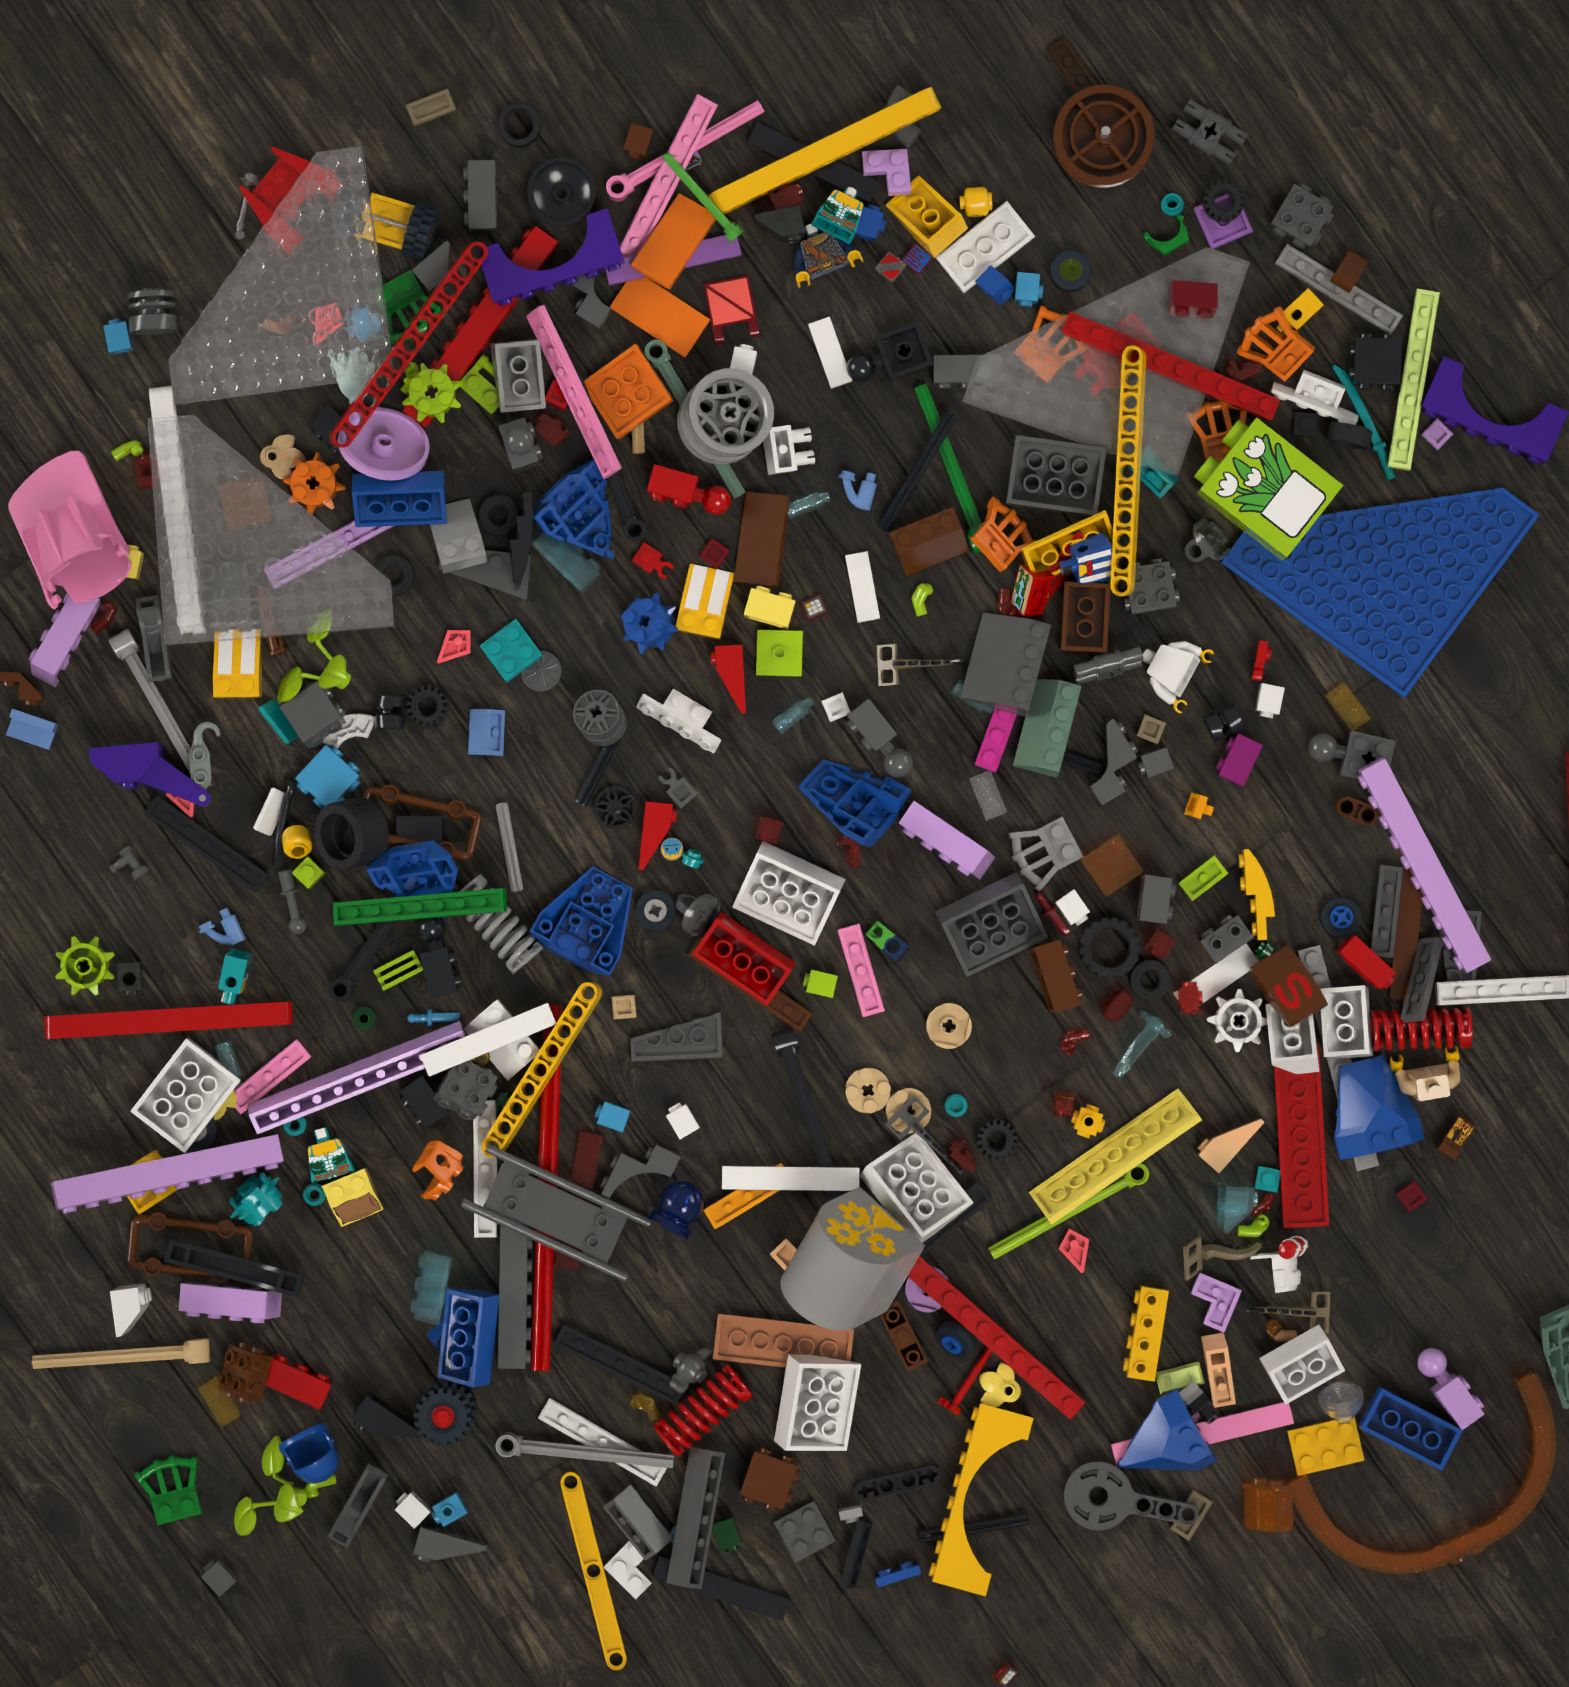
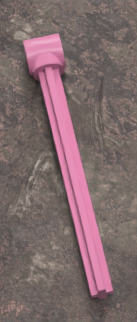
[606,100,764,202]

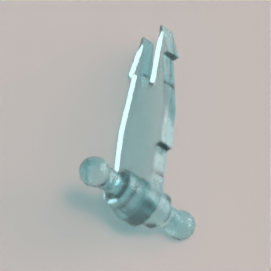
[1113,1011,1171,1078]

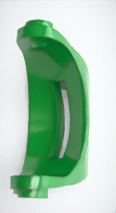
[1143,213,1189,256]

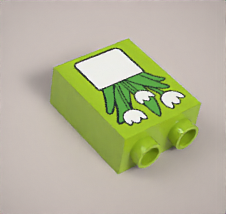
[1194,418,1343,561]

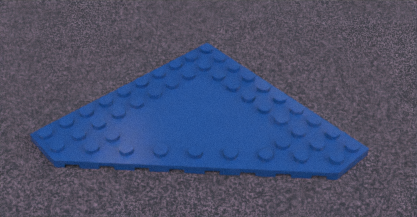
[1221,488,1540,698]

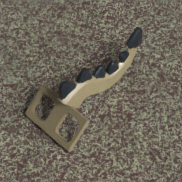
[877,644,964,686]
[1183,1234,1266,1281]
[1245,1292,1330,1333]

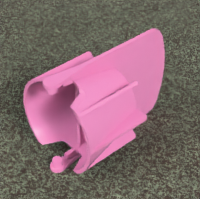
[8,451,132,609]

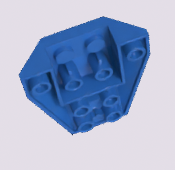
[530,866,633,976]

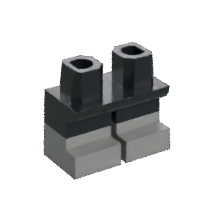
[1179,1381,1218,1431]

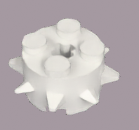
[1207,989,1267,1052]

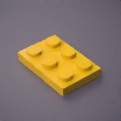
[1287,1415,1365,1476]

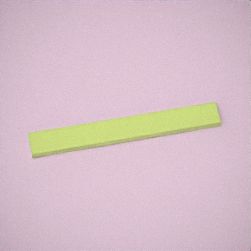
[1387,288,1440,471]

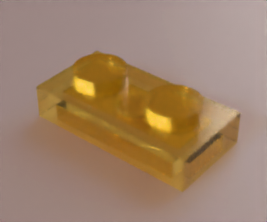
[1325,682,1371,731]
[198,1376,242,1427]

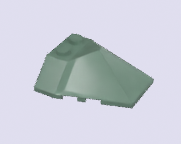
[1540,1305,1569,1409]

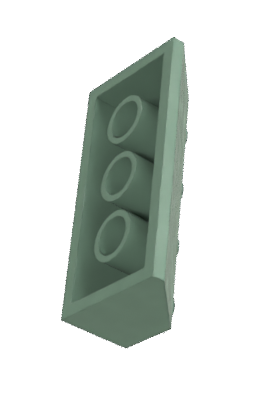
[1013,679,1081,778]

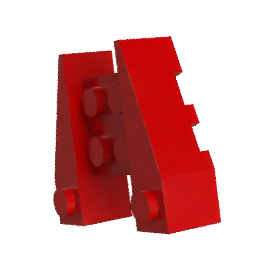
[239,147,347,255]

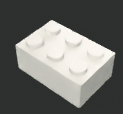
[1259,1325,1345,1405]

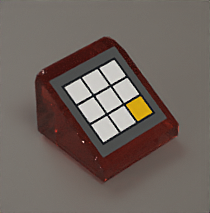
[799,593,829,623]
[992,1660,1019,1687]

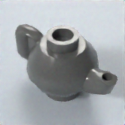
[670,1348,712,1393]

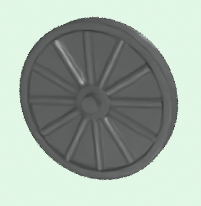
[520,651,562,692]

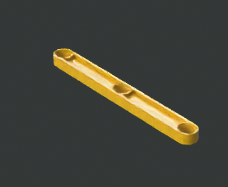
[561,1471,627,1670]

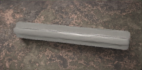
[496,802,523,892]

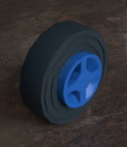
[1320,897,1361,937]
[936,1321,976,1358]

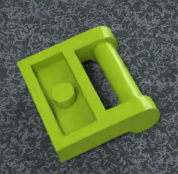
[460,354,499,415]

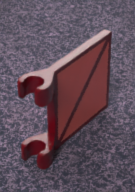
[704,275,759,344]

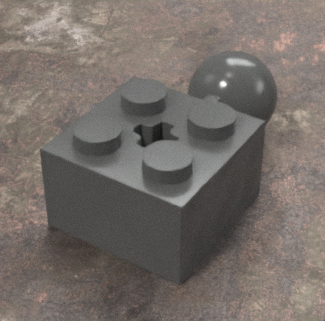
[499,418,543,473]
[846,699,913,778]
[1308,731,1396,780]

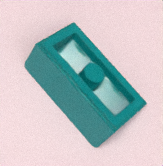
[1128,448,1179,499]
[259,700,299,744]

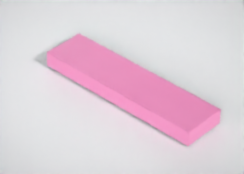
[838,924,885,1017]
[234,1039,312,1115]

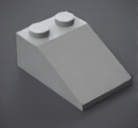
[490,339,546,413]
[429,498,487,574]

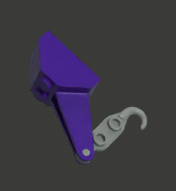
[89,722,221,807]

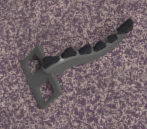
[885,1096,963,1174]

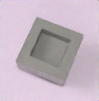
[838,1504,863,1523]

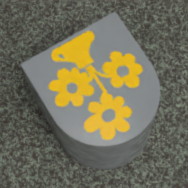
[781,1187,925,1331]

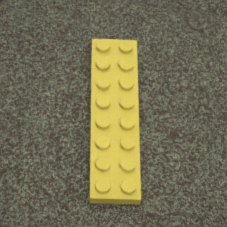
[1029,1088,1202,1225]

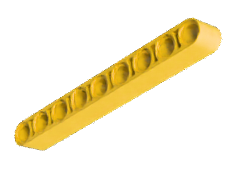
[481,982,602,1158]

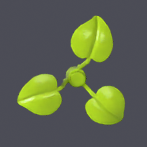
[277,608,351,704]
[234,1436,307,1536]

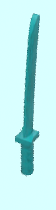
[1332,365,1396,480]

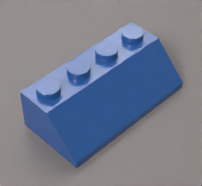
[352,471,447,527]
[437,1288,499,1388]

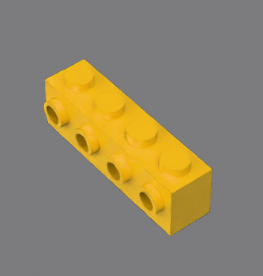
[1123,1285,1169,1382]

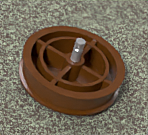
[1053,85,1154,188]

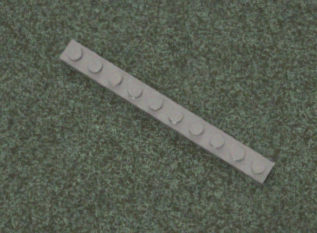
[1297,945,1379,1171]

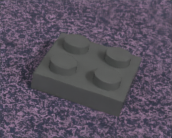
[774,1500,836,1562]

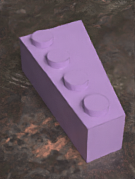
[29,593,100,688]
[899,801,995,880]
[178,1282,282,1323]

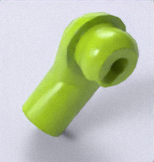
[400,362,420,396]
[111,440,143,461]
[911,583,933,617]
[1238,1215,1269,1237]
[305,1474,336,1498]

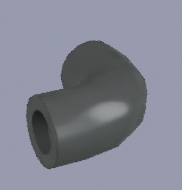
[885,85,922,148]

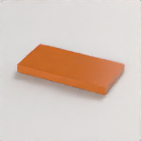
[631,193,716,290]
[609,277,710,358]

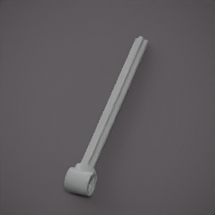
[108,628,212,788]
[495,1432,674,1468]

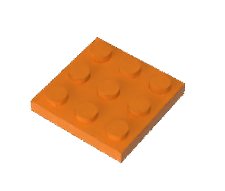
[584,344,674,440]

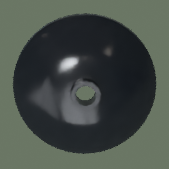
[527,157,596,226]

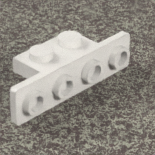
[1271,370,1359,425]
[636,689,721,753]

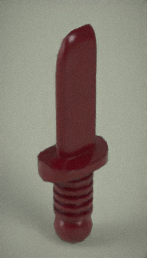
[1035,892,1071,936]

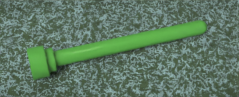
[663,153,744,243]

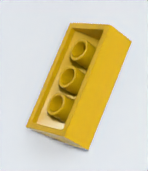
[1021,510,1113,575]

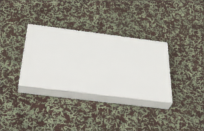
[936,201,1035,293]

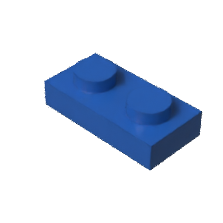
[875,1561,921,1587]

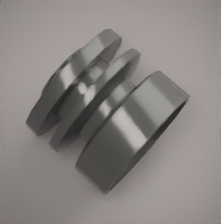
[127,288,177,335]
[573,690,627,746]

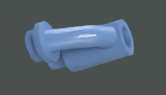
[838,470,877,511]
[199,908,246,946]

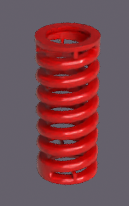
[1370,1007,1472,1051]
[653,1364,754,1457]

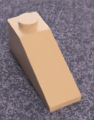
[1197,1118,1264,1173]
[1201,1333,1236,1408]

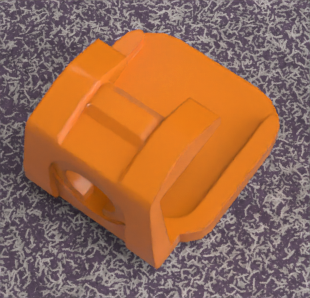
[412,1140,464,1201]

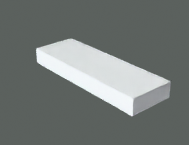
[808,317,852,389]
[845,551,880,623]

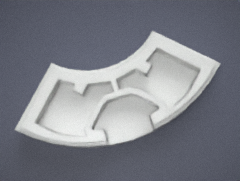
[322,714,375,749]

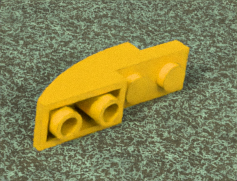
[1239,849,1275,940]

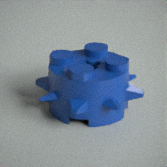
[621,593,678,654]

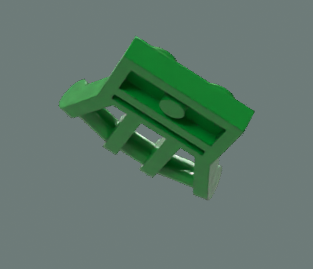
[371,270,447,345]
[134,1455,203,1525]

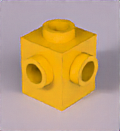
[1071,1104,1105,1138]

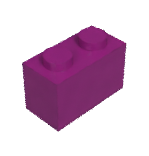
[1216,734,1263,787]

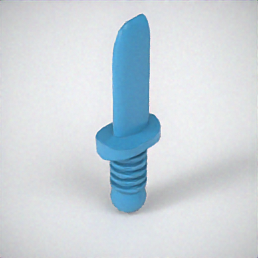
[407,1009,460,1026]

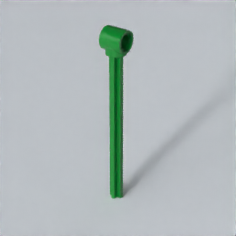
[914,383,982,554]

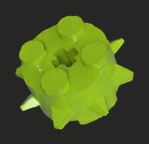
[402,363,462,423]
[55,936,115,996]

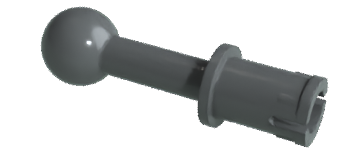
[277,869,307,934]

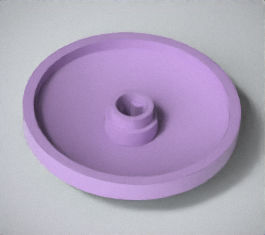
[338,407,430,480]

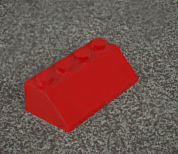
[693,912,797,1006]

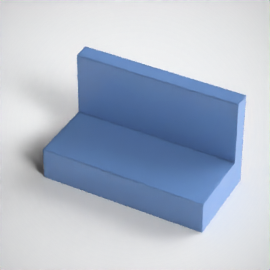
[6,709,58,750]
[468,709,505,756]

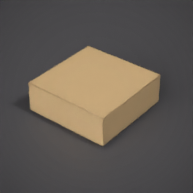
[612,995,637,1019]

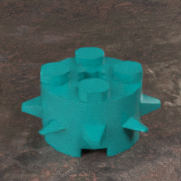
[229,1172,282,1227]

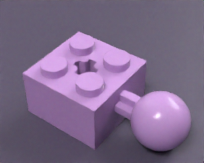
[1418,1348,1484,1430]

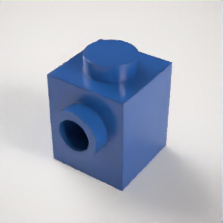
[854,205,887,242]
[975,265,1015,306]

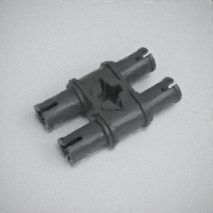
[1171,98,1248,166]
[1073,646,1144,685]

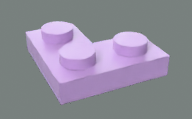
[861,149,911,196]
[1191,1272,1242,1332]

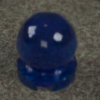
[648,1181,704,1239]

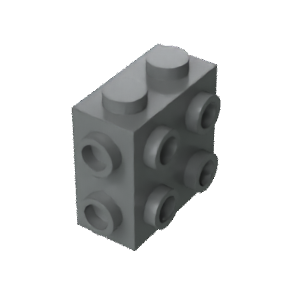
[1270,184,1334,249]
[1120,558,1180,615]
[280,681,347,748]
[433,1059,498,1121]

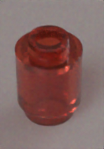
[1101,988,1134,1023]

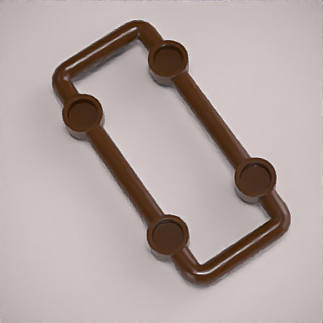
[361,785,482,860]
[127,1212,253,1283]

